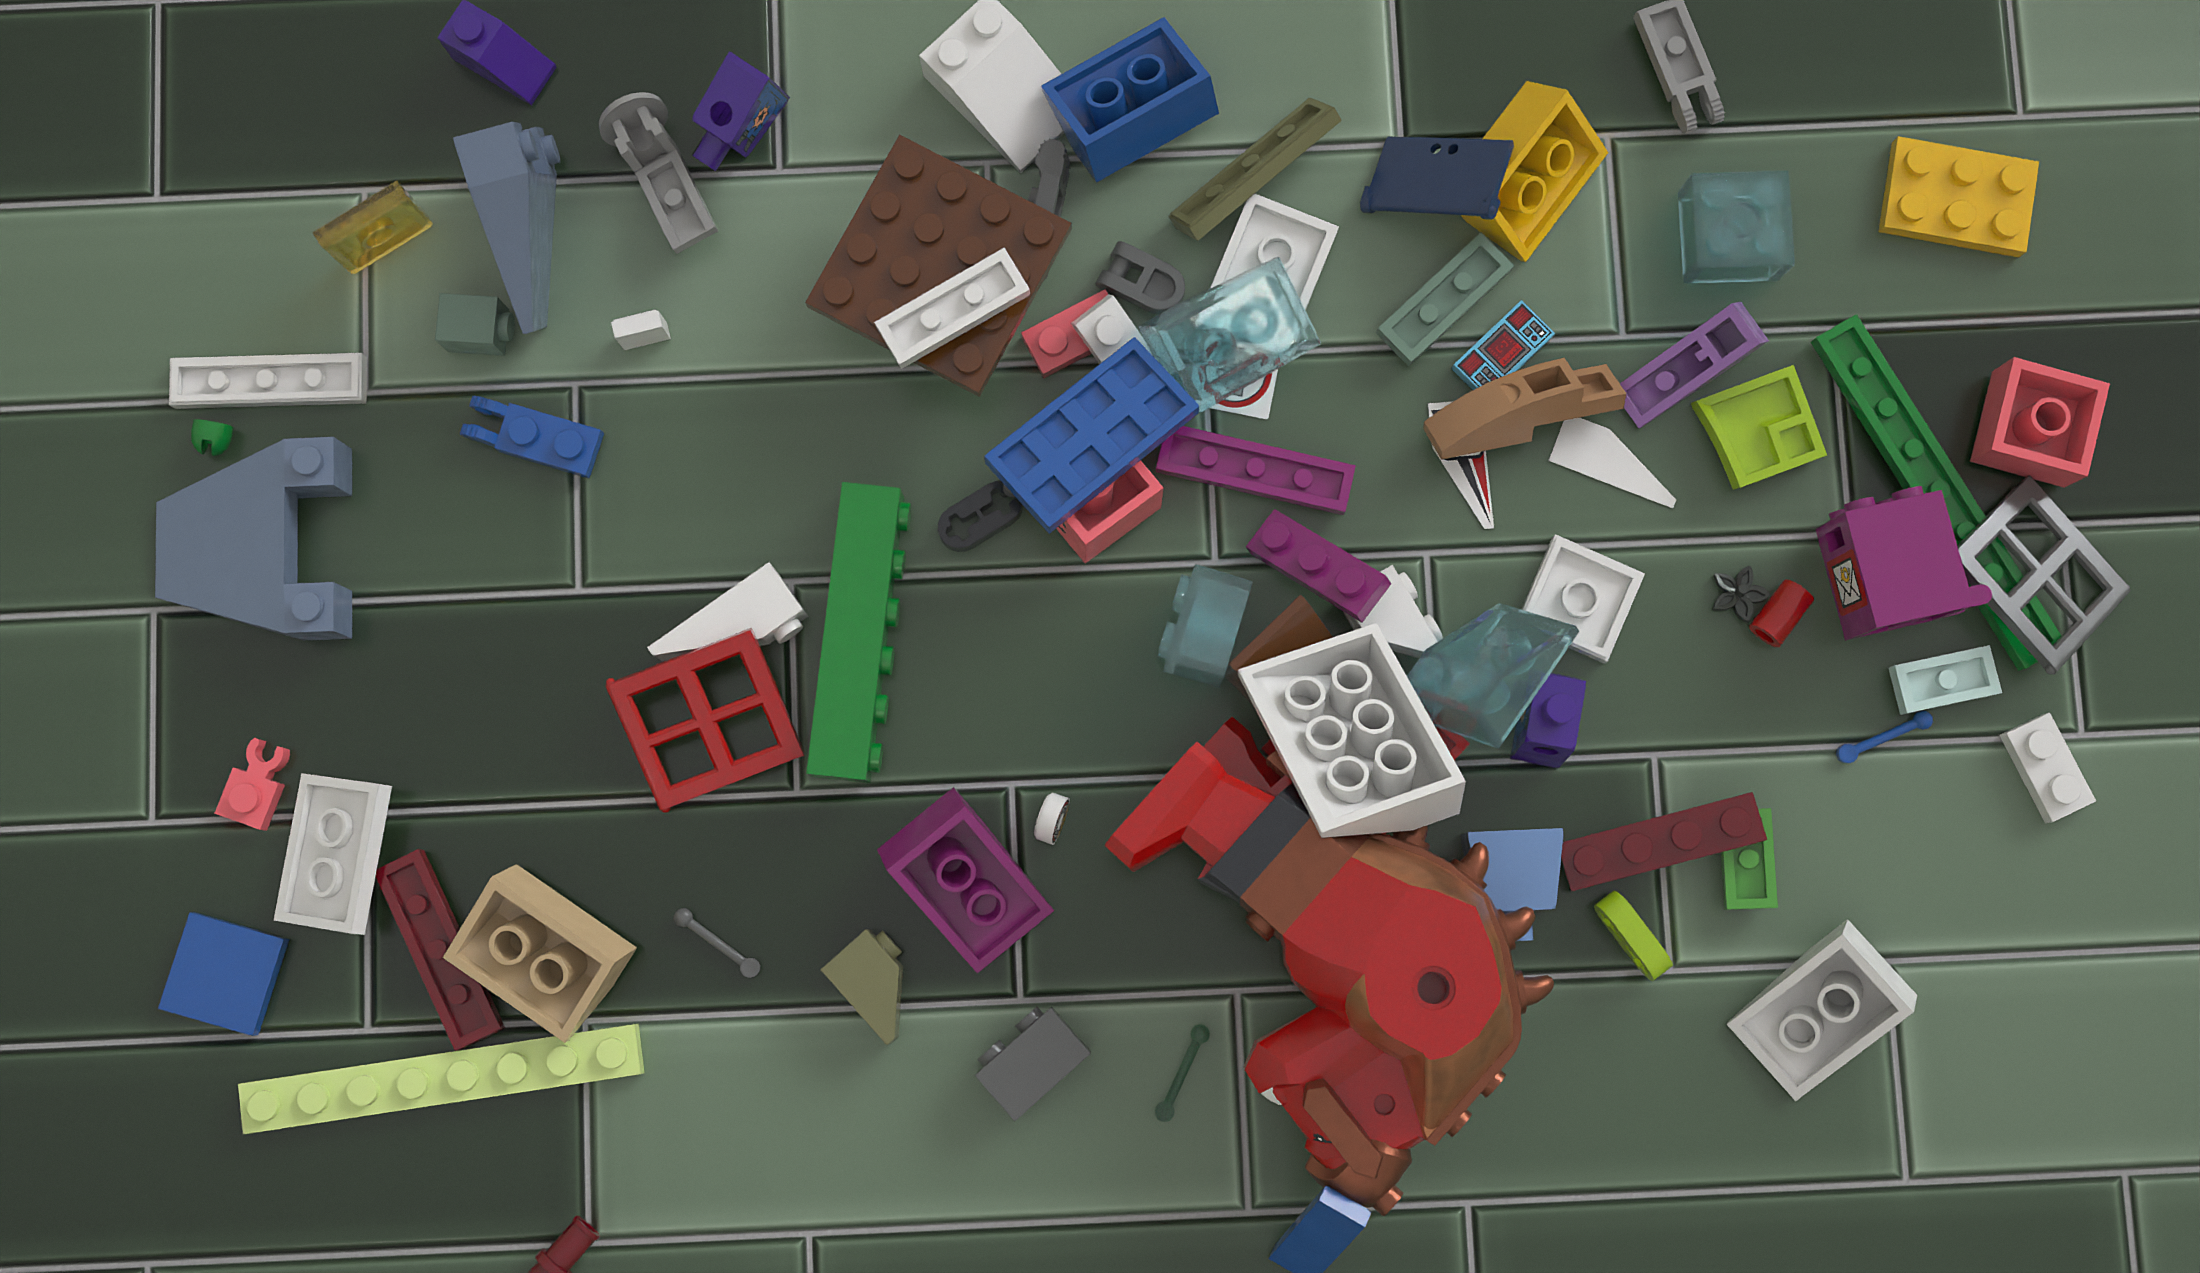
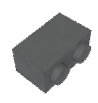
[975,1006,1091,1121]

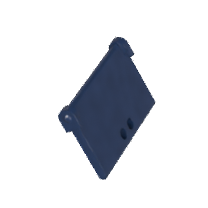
[1360,136,1514,220]

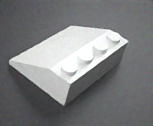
[1238,623,1466,838]

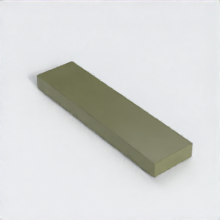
[1168,98,1342,241]

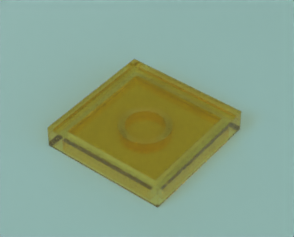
[312,181,433,274]

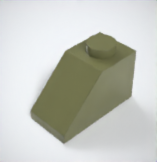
[821,929,903,1045]

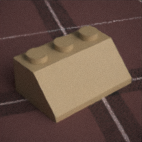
[443,864,637,1043]

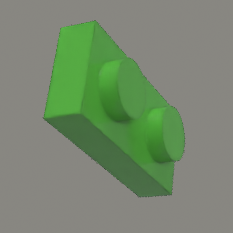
[1721,808,1778,910]

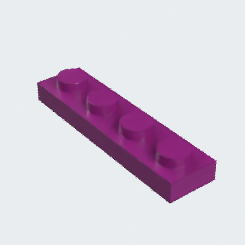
[1156,426,1356,515]

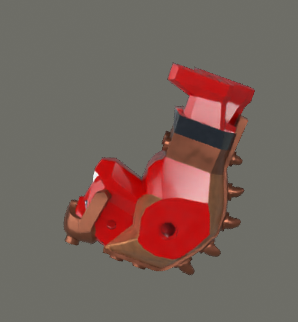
[1104,716,1554,1217]

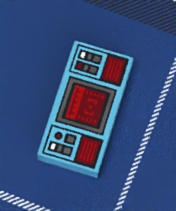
[1451,300,1555,390]

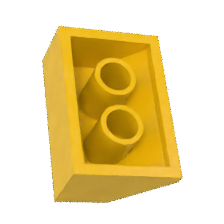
[1461,81,1609,262]

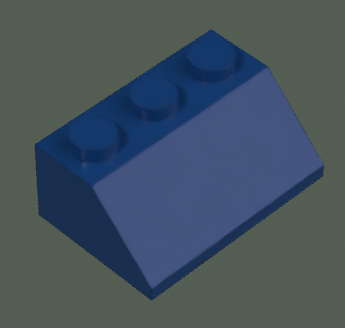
[1041,17,1219,183]

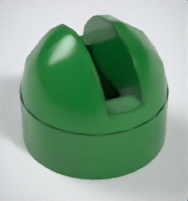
[191,419,234,456]

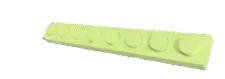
[238,1024,645,1134]

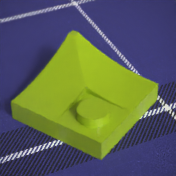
[1691,365,1827,490]

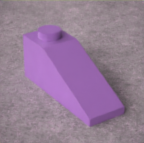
[1620,302,1769,429]

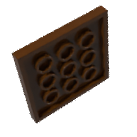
[805,134,1072,397]

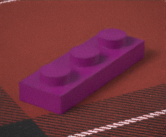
[1246,509,1391,623]

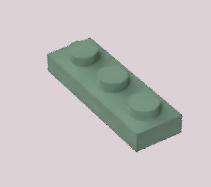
[1376,232,1514,366]

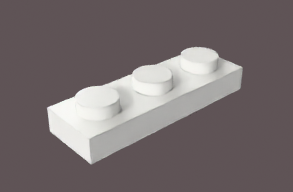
[874,248,1030,369]

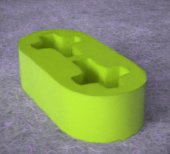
[1594,890,1673,982]

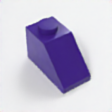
[437,0,557,106]

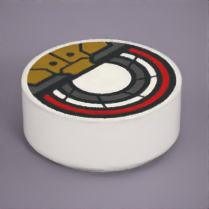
[1034,793,1070,845]

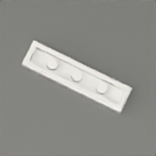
[169,353,367,409]

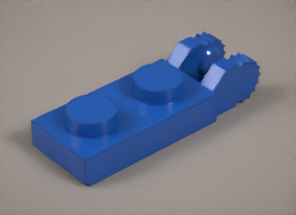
[460,395,604,478]

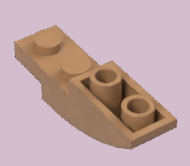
[1423,358,1627,460]

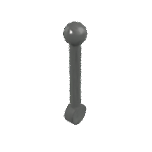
[673,908,761,978]

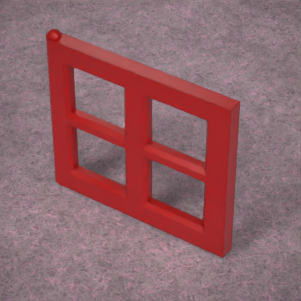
[605,628,805,813]

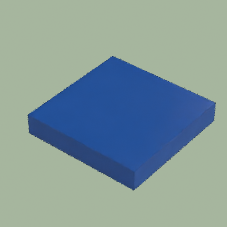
[158,912,289,1036]

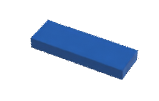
[1268,1186,1371,1273]

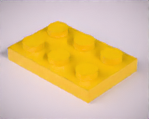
[1878,136,2039,258]

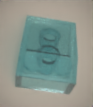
[1138,257,1321,414]
[1407,603,1580,749]

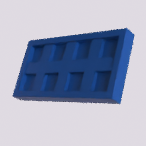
[984,337,1200,534]

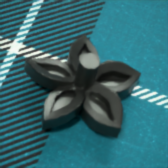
[1712,565,1771,624]

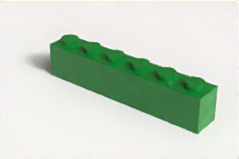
[806,482,911,783]

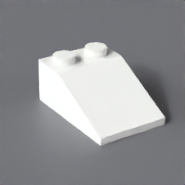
[919,0,1064,174]
[1727,919,1917,1101]

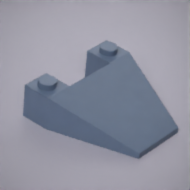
[453,122,560,334]
[155,437,352,641]

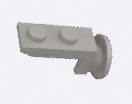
[599,92,718,254]

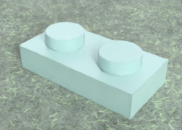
[1888,645,2002,715]

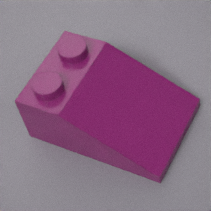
[877,787,1054,973]

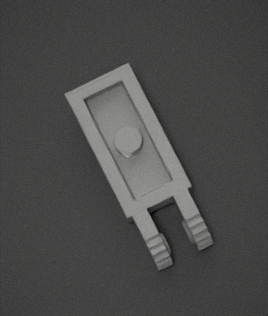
[1633,0,1725,134]

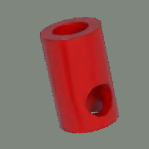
[1749,579,1814,648]

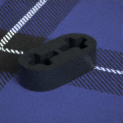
[938,480,1023,552]

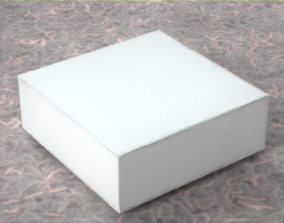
[611,310,671,350]

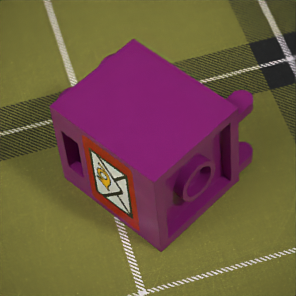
[1815,486,1992,641]

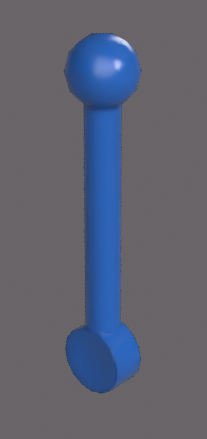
[1836,710,1933,763]

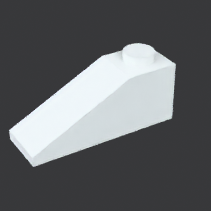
[647,562,808,661]

